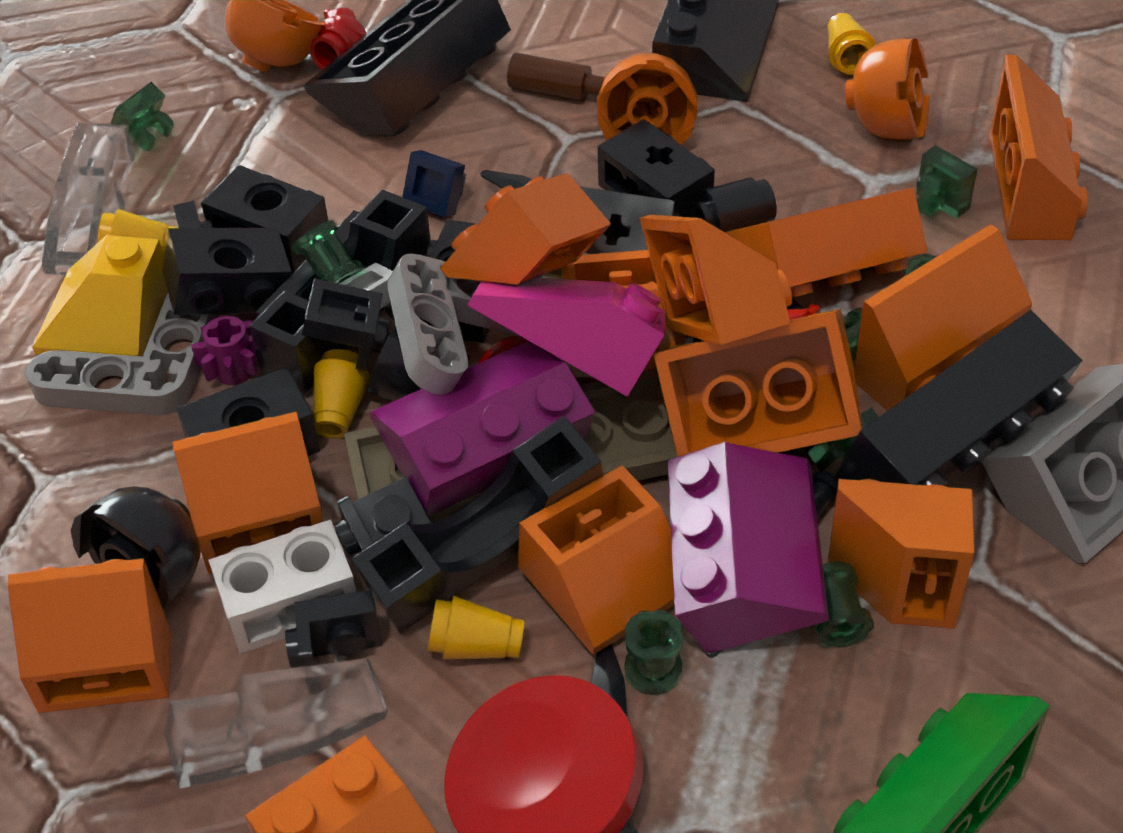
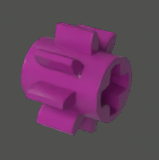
[191,316,258,385]

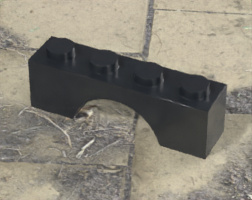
[249,189,431,393]
[352,416,603,633]

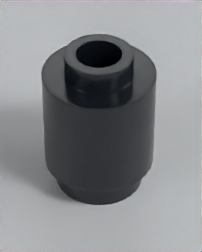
[694,177,777,232]

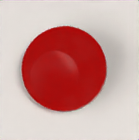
[444,675,644,833]

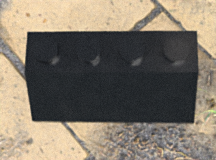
[303,0,511,137]
[652,0,779,102]
[835,310,1083,486]

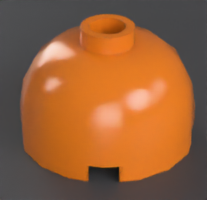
[224,0,325,72]
[845,38,930,141]
[597,53,698,145]

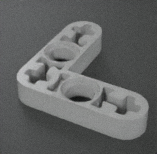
[387,253,520,395]
[25,294,220,415]

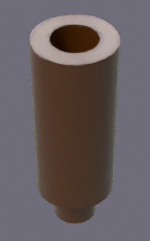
[507,52,605,101]

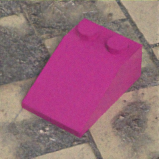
[467,277,665,397]

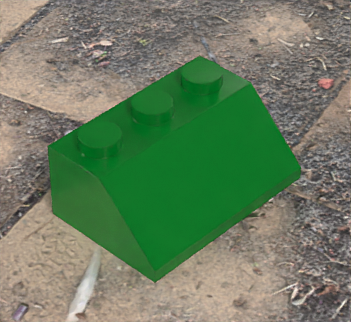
[833,693,1050,833]

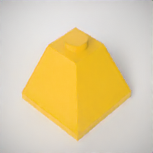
[32,235,168,357]

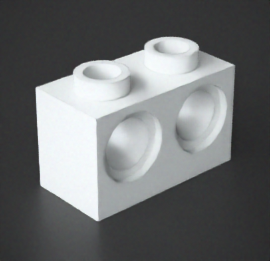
[209,519,356,654]

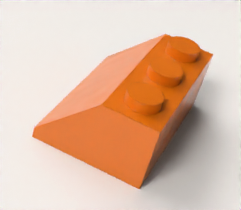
[989,55,1088,240]
[725,187,928,297]
[640,214,792,345]
[854,224,1032,411]
[653,308,863,457]

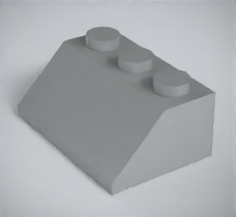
[981,364,1123,563]

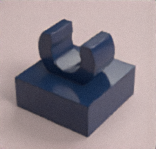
[402,150,467,217]

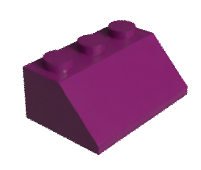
[370,341,596,517]
[668,442,829,653]

